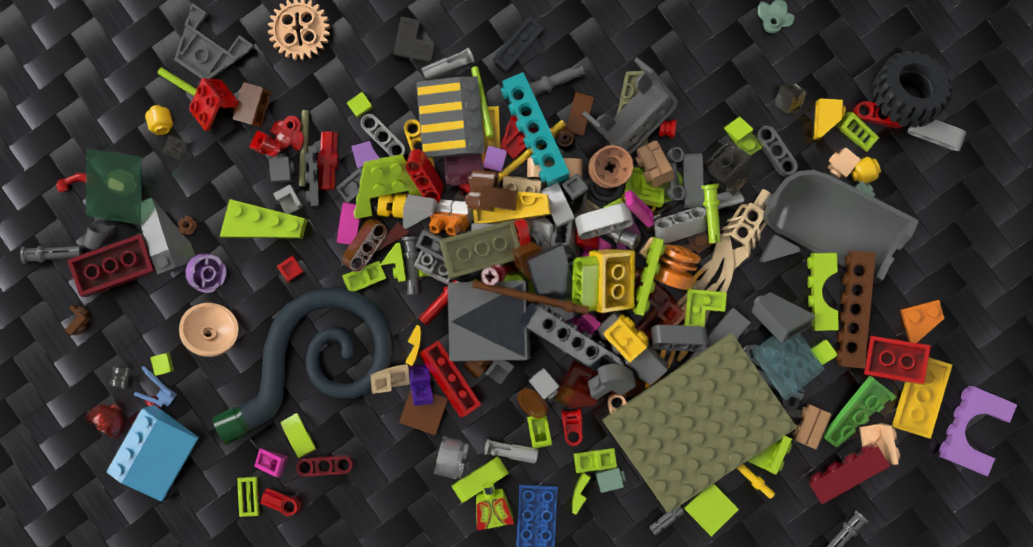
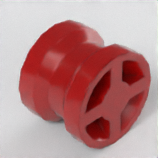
[658,119,676,138]

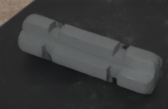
[650,506,684,535]

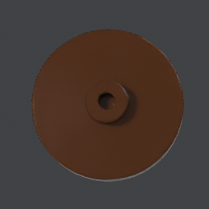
[517,388,548,419]

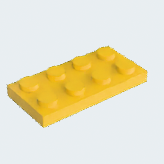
[892,358,952,439]

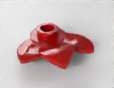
[270,116,304,151]

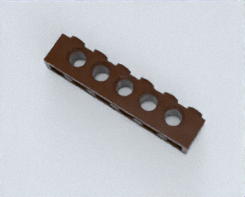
[835,251,876,368]

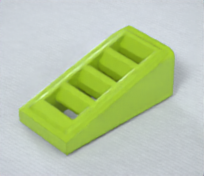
[836,112,879,152]

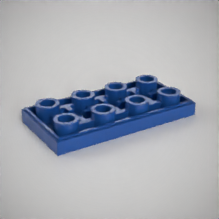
[516,485,558,547]

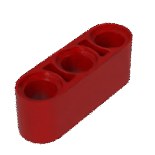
[853,101,904,128]
[405,149,444,203]

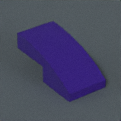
[408,365,433,406]

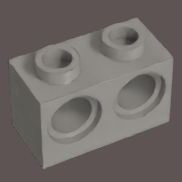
[529,368,559,399]

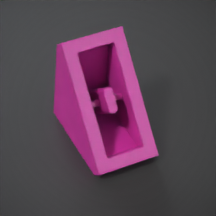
[254,448,289,478]

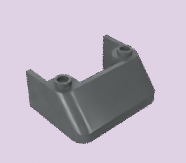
[582,58,678,154]

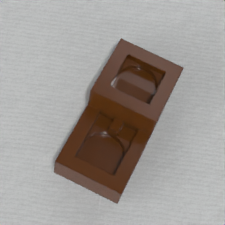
[566,92,594,136]
[478,186,518,211]

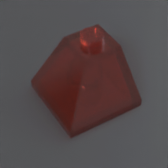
[554,360,599,408]

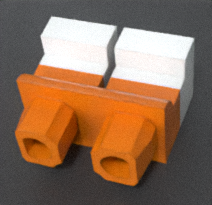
[429,199,474,236]

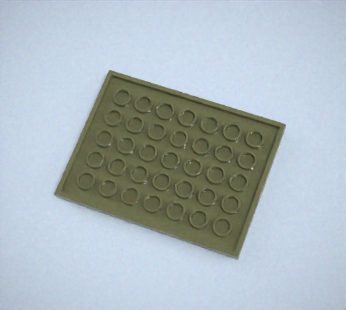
[602,332,797,513]

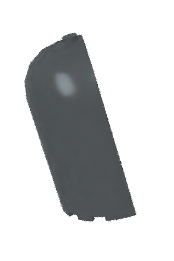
[763,170,919,285]

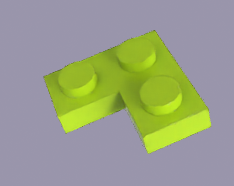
[624,167,664,208]
[684,289,727,327]

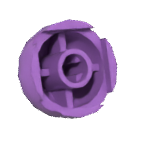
[186,254,226,293]

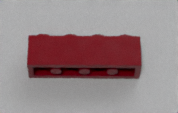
[809,443,890,504]

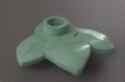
[758,0,795,33]

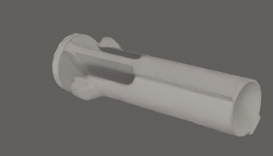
[421,48,475,81]
[484,439,538,463]

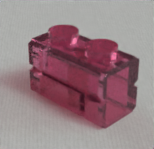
[443,154,484,186]

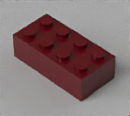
[67,234,156,297]

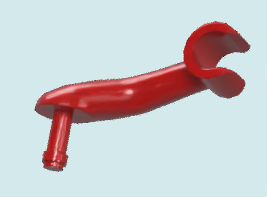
[56,173,99,193]

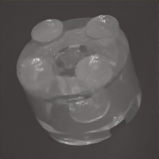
[434,436,469,479]

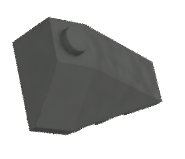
[134,198,196,275]

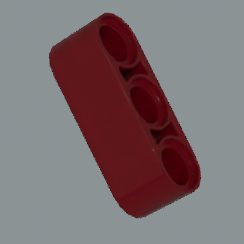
[296,455,354,477]

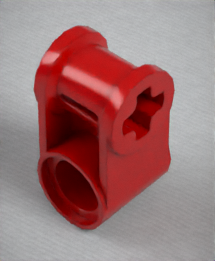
[249,130,281,157]
[561,408,583,446]

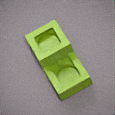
[342,261,386,292]
[280,413,317,459]
[574,448,617,473]
[572,472,590,514]

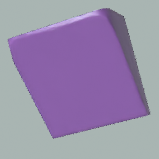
[483,146,507,172]

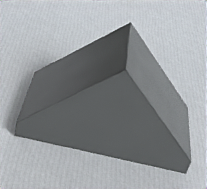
[759,235,800,263]

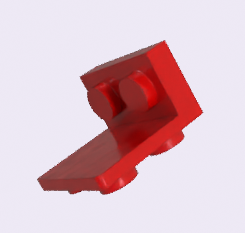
[189,78,239,131]

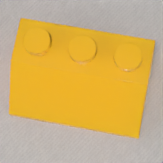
[589,249,635,313]

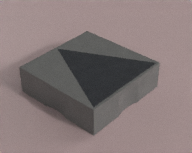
[448,281,530,361]

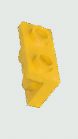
[603,315,649,362]

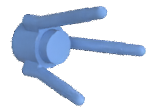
[134,366,177,407]

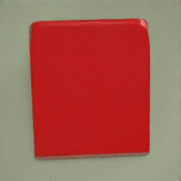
[575,227,599,251]

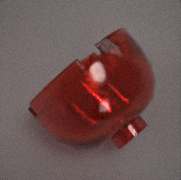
[85,403,125,439]

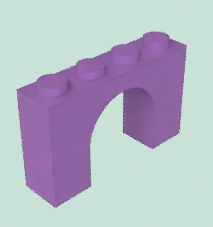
[939,386,1017,476]

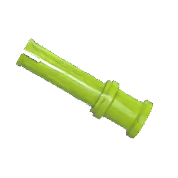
[701,184,721,243]

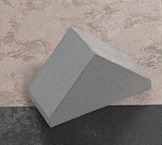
[403,194,437,229]

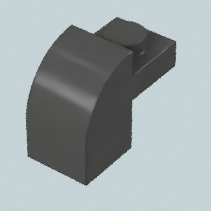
[588,364,636,400]

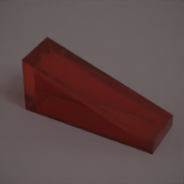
[376,222,410,251]

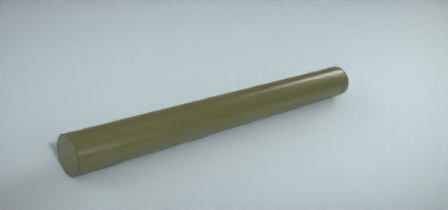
[299,110,309,187]

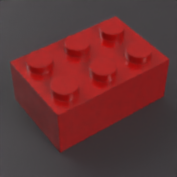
[864,336,931,385]

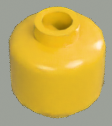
[145,105,173,135]
[850,157,881,184]

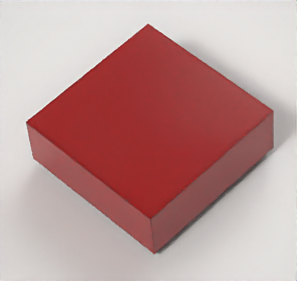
[277,256,304,282]

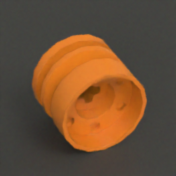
[654,244,700,290]

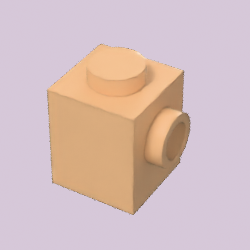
[827,147,861,179]

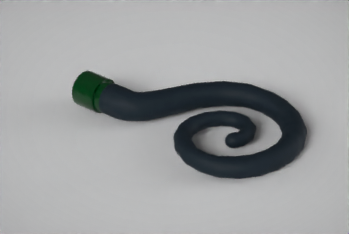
[212,288,393,445]

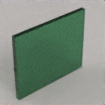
[86,148,142,224]

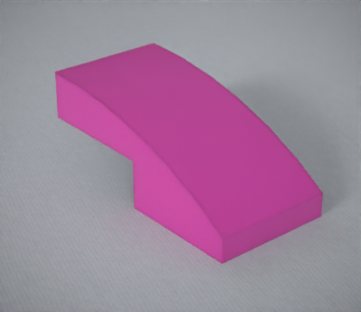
[337,202,361,244]

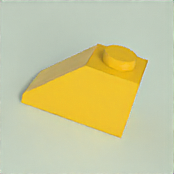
[814,99,845,139]

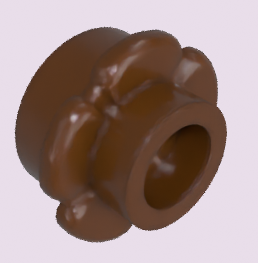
[556,128,574,146]
[178,216,197,235]

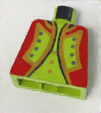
[476,482,514,530]

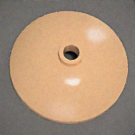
[179,303,238,357]

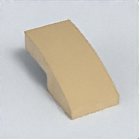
[371,364,410,394]

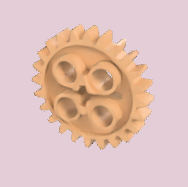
[268,0,330,61]

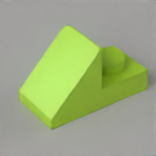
[724,117,762,159]
[380,243,407,282]

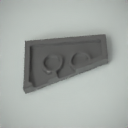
[304,146,319,207]

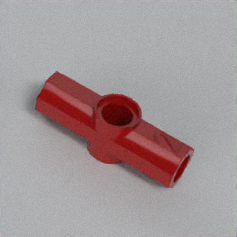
[317,131,339,191]

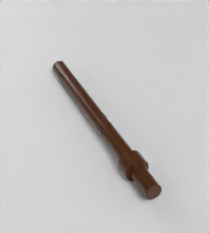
[472,280,589,314]

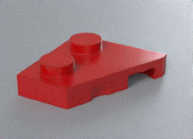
[500,115,538,160]

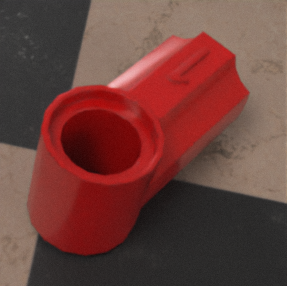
[261,488,301,516]

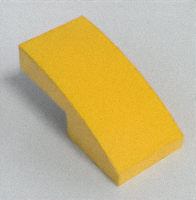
[405,325,422,366]

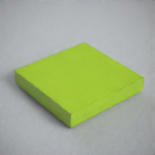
[684,483,739,536]

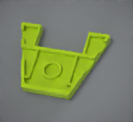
[353,154,423,219]

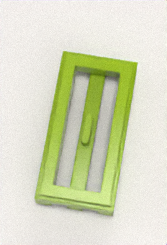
[237,476,260,517]

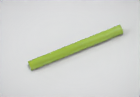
[471,67,494,138]

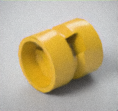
[377,193,408,218]

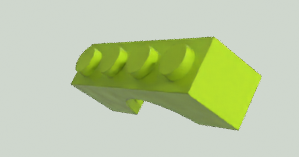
[807,252,838,331]

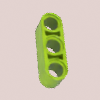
[572,256,600,313]
[451,456,509,503]

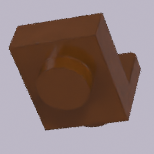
[65,305,91,335]

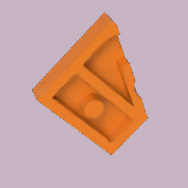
[900,300,944,343]

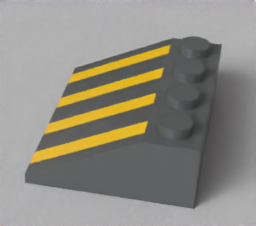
[416,76,485,158]

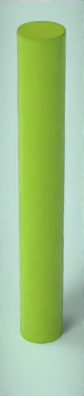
[158,67,197,96]

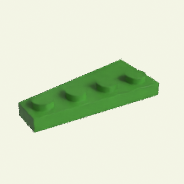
[822,376,897,447]

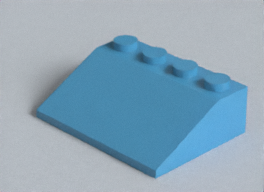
[107,405,199,501]

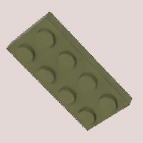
[439,220,520,278]

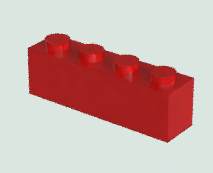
[418,340,481,418]

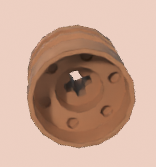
[588,145,633,189]

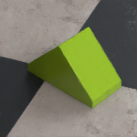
[527,415,552,448]

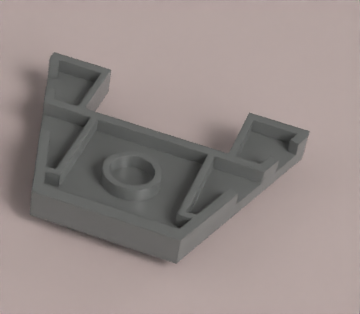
[174,3,255,79]

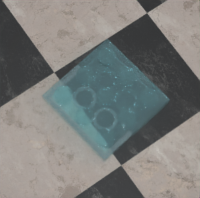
[752,333,825,400]

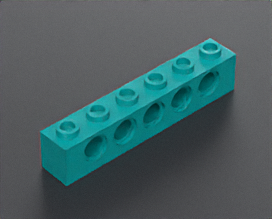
[501,72,570,187]

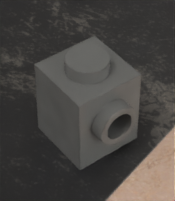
[269,154,295,183]

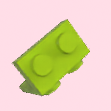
[748,436,792,474]

